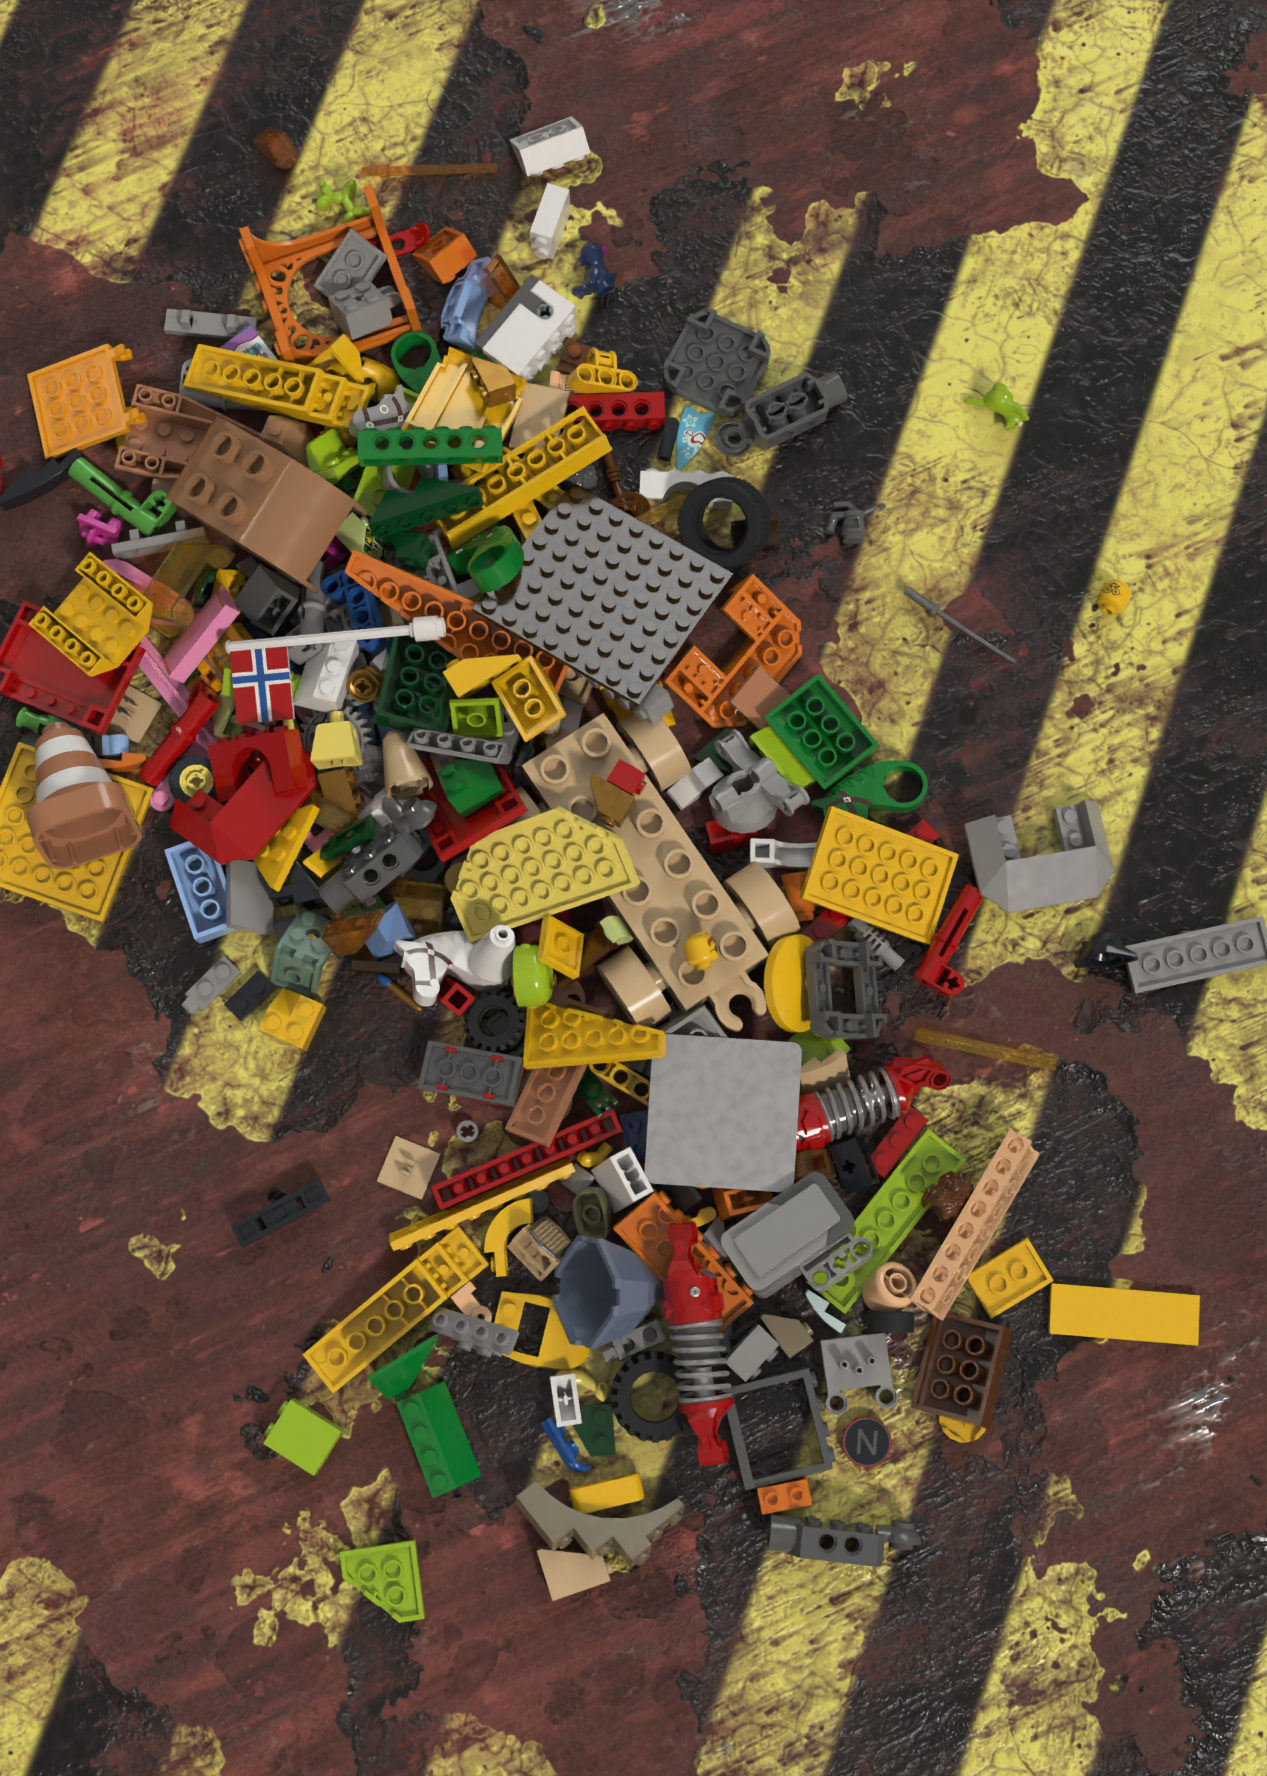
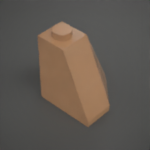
[260,415,315,469]

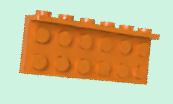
[613,1188,754,1333]

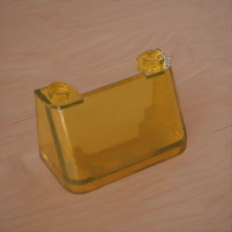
[142,539,236,639]

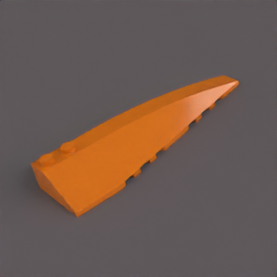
[344,550,569,694]

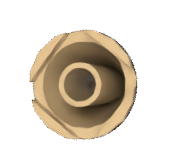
[382,730,433,800]

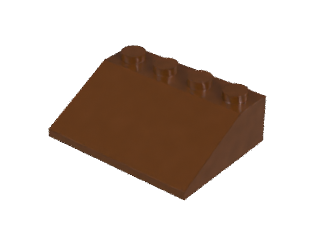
[911,1313,1013,1430]

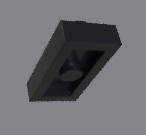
[224,970,276,1022]

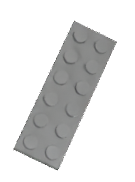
[1125,916,1267,994]

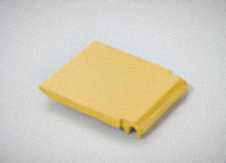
[401,347,527,475]

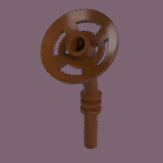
[603,451,651,524]

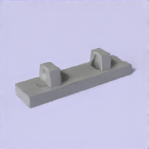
[164,309,259,340]
[111,520,210,560]

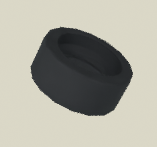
[867,1310,914,1333]

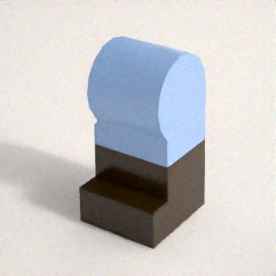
[84,734,129,759]

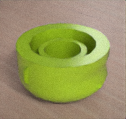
[513,943,553,1009]

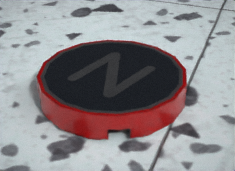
[841,1416,892,1468]

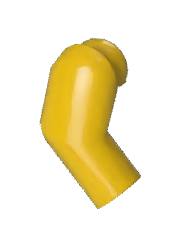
[577,1141,614,1167]

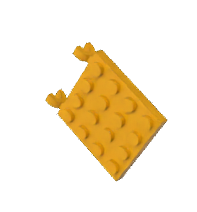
[27,343,147,461]

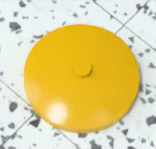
[764,934,814,1032]

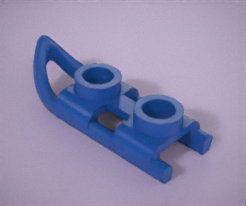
[540,1417,591,1473]

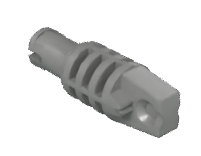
[847,918,905,971]

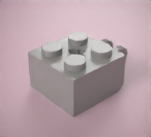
[328,281,401,340]

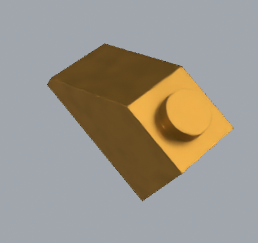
[590,773,635,828]

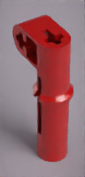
[138,682,221,787]
[913,884,984,997]

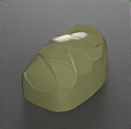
[573,1186,611,1239]

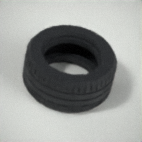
[677,477,771,569]

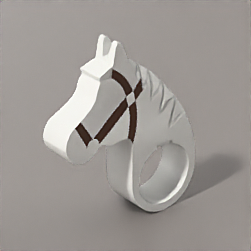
[393,931,509,1006]

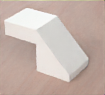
[667,758,724,810]

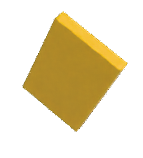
[967,1238,1054,1319]

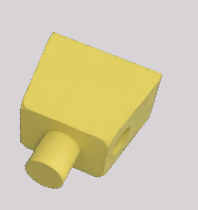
[311,711,362,770]

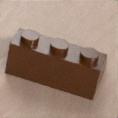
[556,917,633,989]

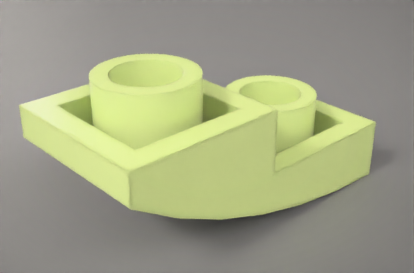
[600,916,633,945]

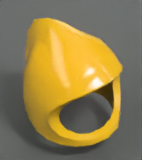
[361,357,400,403]

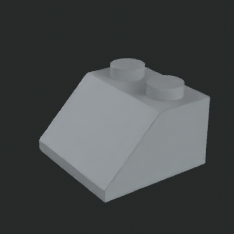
[725,1323,779,1382]

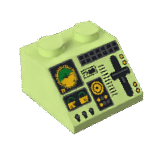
[336,512,388,563]

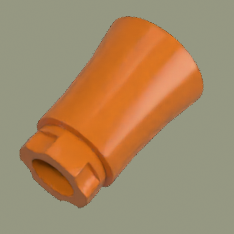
[781,872,815,922]

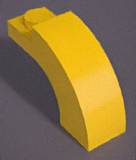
[484,1198,534,1277]

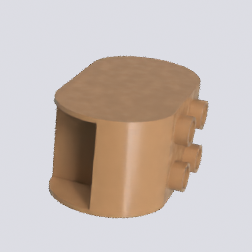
[165,416,368,594]

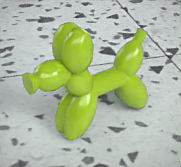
[316,179,371,224]

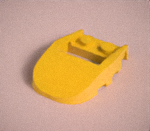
[494,1290,590,1370]

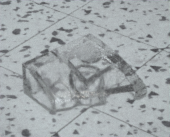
[357,744,385,800]

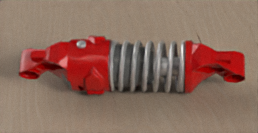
[796,1055,951,1156]
[661,1221,734,1466]

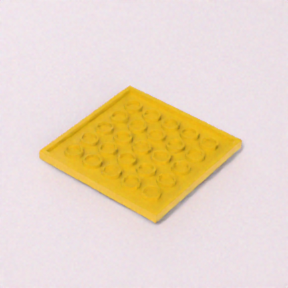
[0,742,154,923]

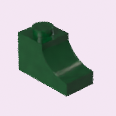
[381,531,434,571]

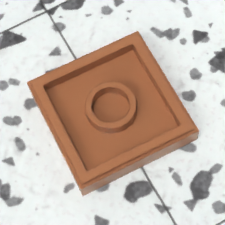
[728,666,790,731]

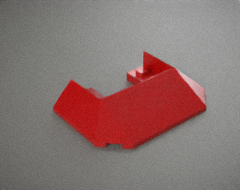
[169,725,317,865]

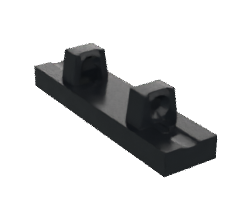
[231,1178,331,1248]

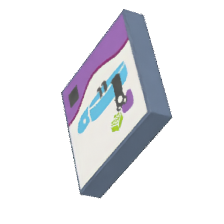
[220,324,279,360]

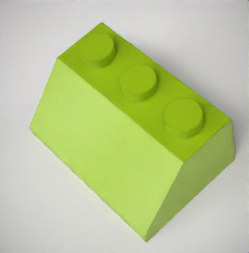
[748,726,815,790]

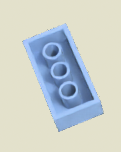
[164,841,239,944]

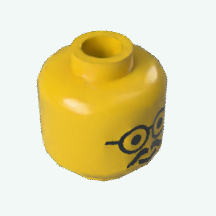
[1096,579,1131,616]

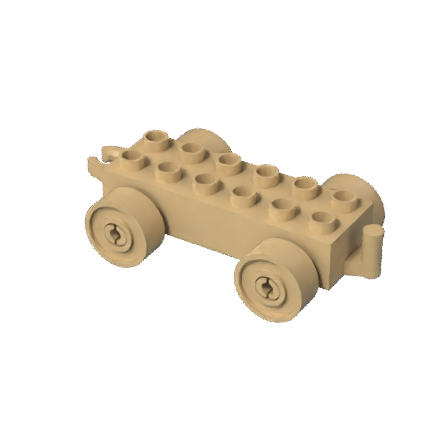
[503,713,800,1032]

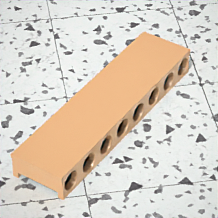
[910,1128,1040,1321]

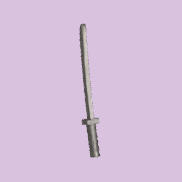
[903,586,1017,665]

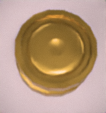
[346,664,381,702]

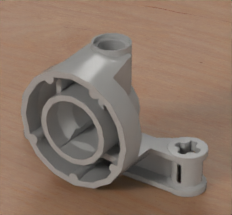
[709,729,810,834]

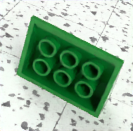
[763,673,879,790]

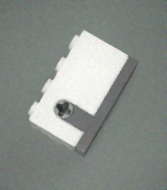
[474,274,577,384]

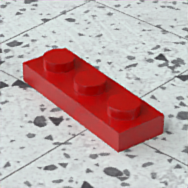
[871,1106,929,1178]

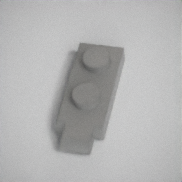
[181,956,242,1016]

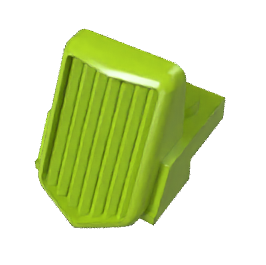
[306,428,359,485]

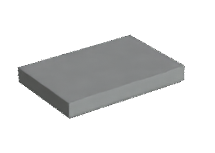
[313,228,388,297]
[226,860,274,936]

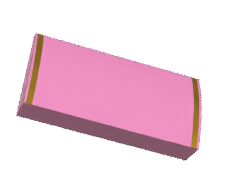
[163,585,240,683]

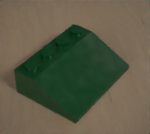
[370,624,461,733]

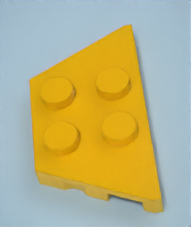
[253,804,320,892]

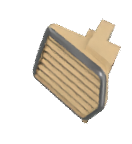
[507,1216,572,1282]

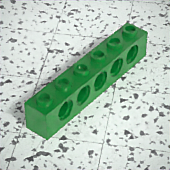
[357,425,503,467]

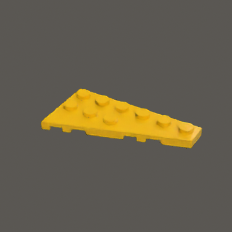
[523,1003,666,1069]

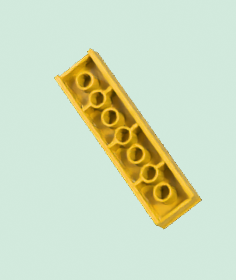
[434,406,613,549]

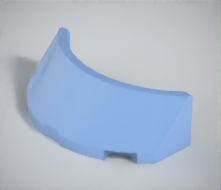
[441,257,506,352]

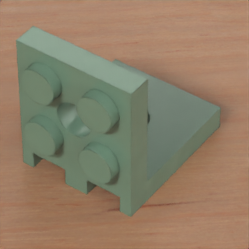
[270,907,346,1000]

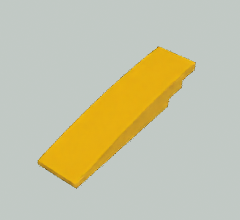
[183,344,373,431]
[302,1225,490,1394]

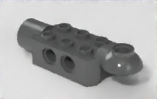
[715,371,847,457]
[318,797,437,914]
[767,1514,922,1567]

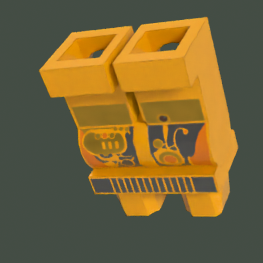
[197,622,253,692]

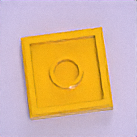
[537,914,585,979]

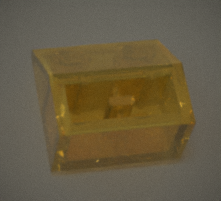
[394,880,446,938]

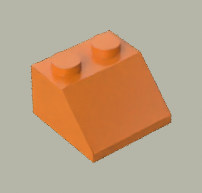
[412,226,478,284]

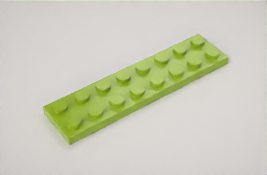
[806,1129,966,1314]

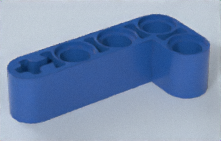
[321,569,387,656]

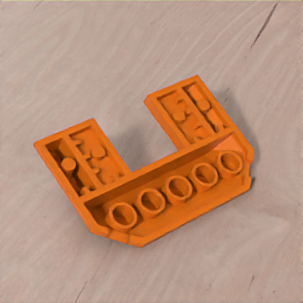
[663,574,802,728]

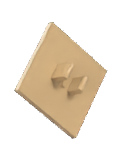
[108,686,163,744]
[377,1136,441,1200]

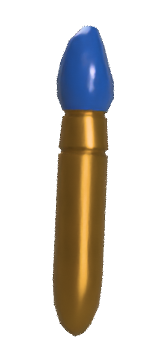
[376,974,423,1012]

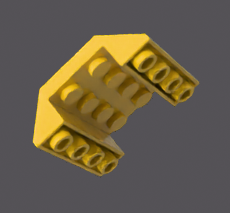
[29,552,153,677]

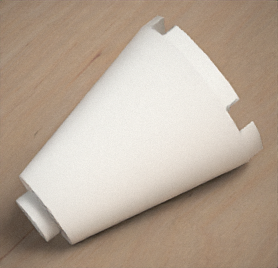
[469,925,516,984]

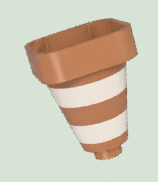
[26,722,142,869]

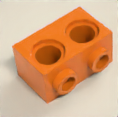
[756,1476,812,1515]

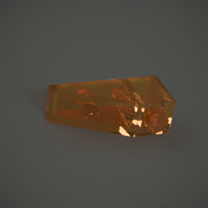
[483,253,521,310]
[321,909,385,957]

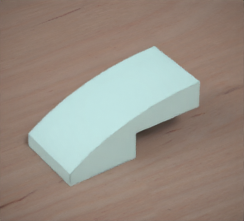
[804,1289,846,1333]

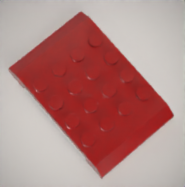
[0,601,146,735]
[410,755,528,863]

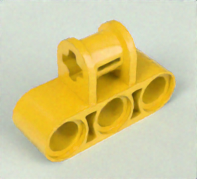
[567,347,638,394]

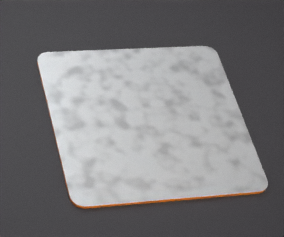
[644,1034,802,1192]

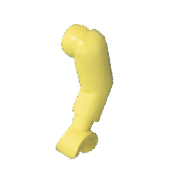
[556,1369,609,1401]

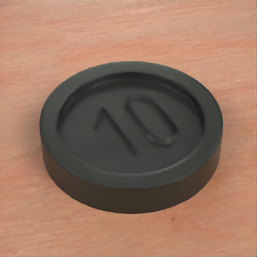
[525,1190,549,1213]

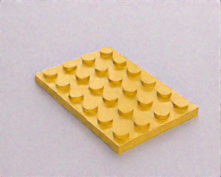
[799,806,959,945]

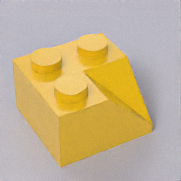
[258,988,327,1051]

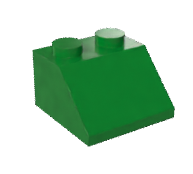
[437,759,504,818]

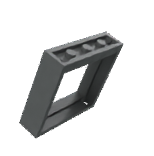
[721,1367,836,1490]

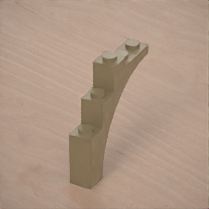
[516,1481,684,1568]

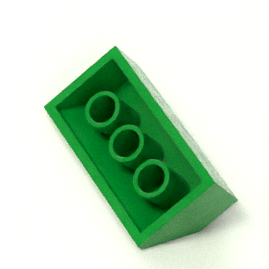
[396,1381,482,1498]

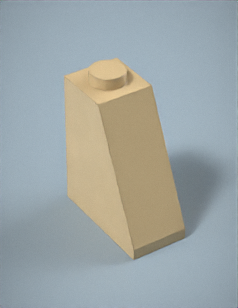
[537,1546,614,1601]

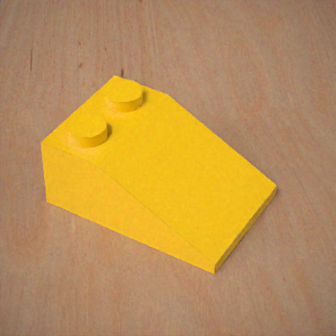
[443,654,523,699]
[491,655,566,742]

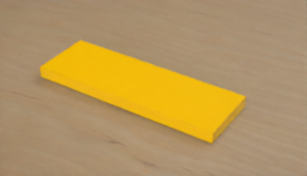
[1048,1283,1200,1346]

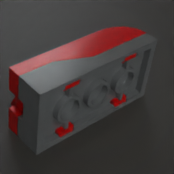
[418,1040,526,1109]

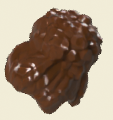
[921,1171,974,1224]

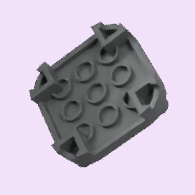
[663,308,771,418]

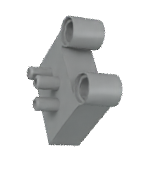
[819,1332,898,1415]

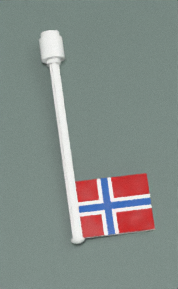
[225,615,446,724]

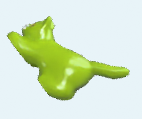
[963,383,1030,431]

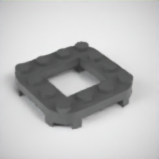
[804,938,887,1040]

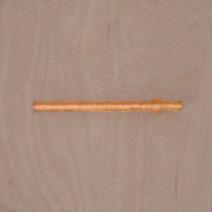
[362,163,497,178]

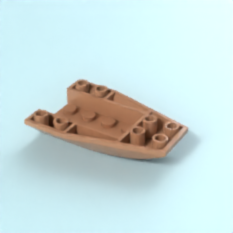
[114,384,262,480]

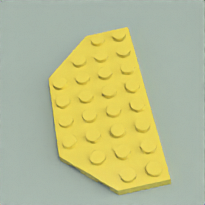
[450,806,640,943]

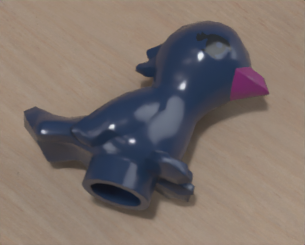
[572,241,617,300]

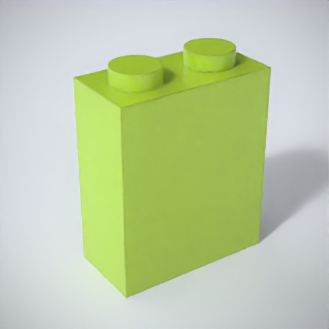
[263,1398,344,1476]

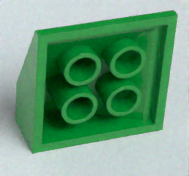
[368,1334,443,1401]

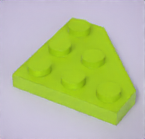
[340,1539,425,1623]

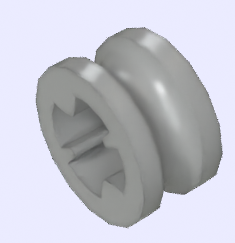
[456,1120,479,1143]

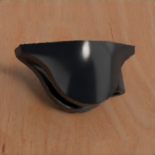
[1074,931,1139,968]

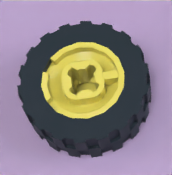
[169,755,217,804]

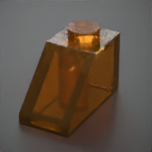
[253,127,300,169]

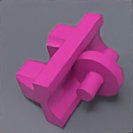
[77,509,122,548]

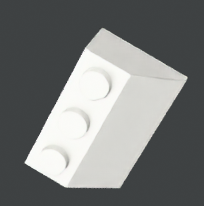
[510,116,590,177]
[293,640,360,713]

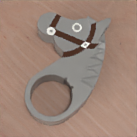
[348,384,435,494]

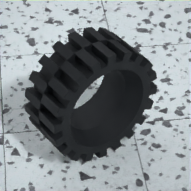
[611,1351,694,1443]

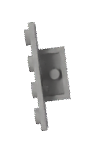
[428,1307,519,1358]

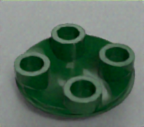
[191,565,216,608]

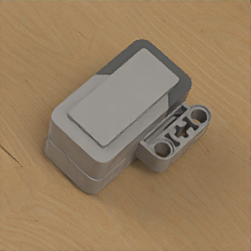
[721,1172,873,1298]

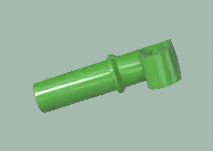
[68,457,176,537]

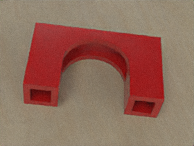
[207,725,309,802]

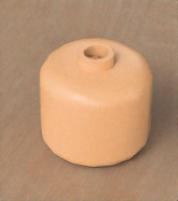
[862,1262,917,1312]

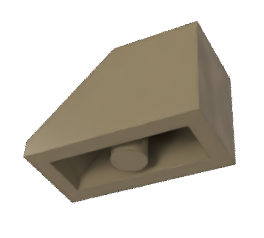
[759,1314,814,1359]

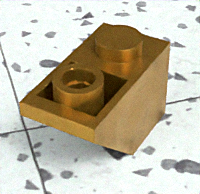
[469,357,516,408]
[317,766,365,815]

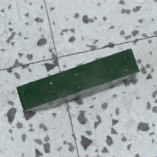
[368,477,484,540]

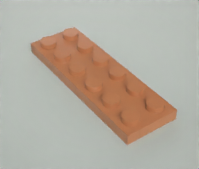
[505,997,610,1147]

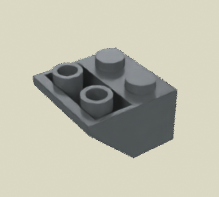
[234,564,300,636]

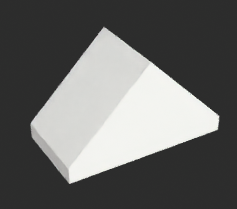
[550,1372,582,1427]

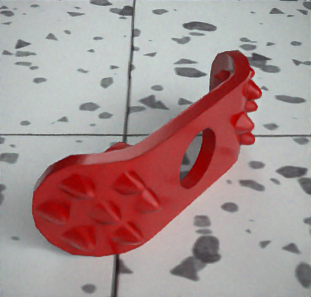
[368,222,430,261]

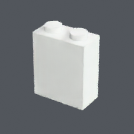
[530,183,571,259]
[591,1147,654,1214]

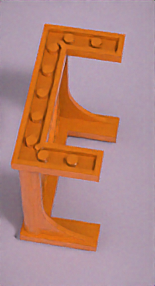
[238,184,422,366]

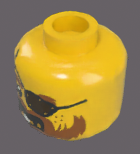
[683,932,719,970]

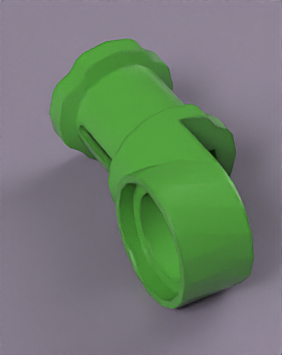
[16,707,68,735]

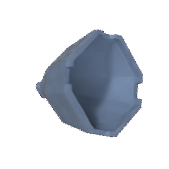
[553,1235,664,1349]

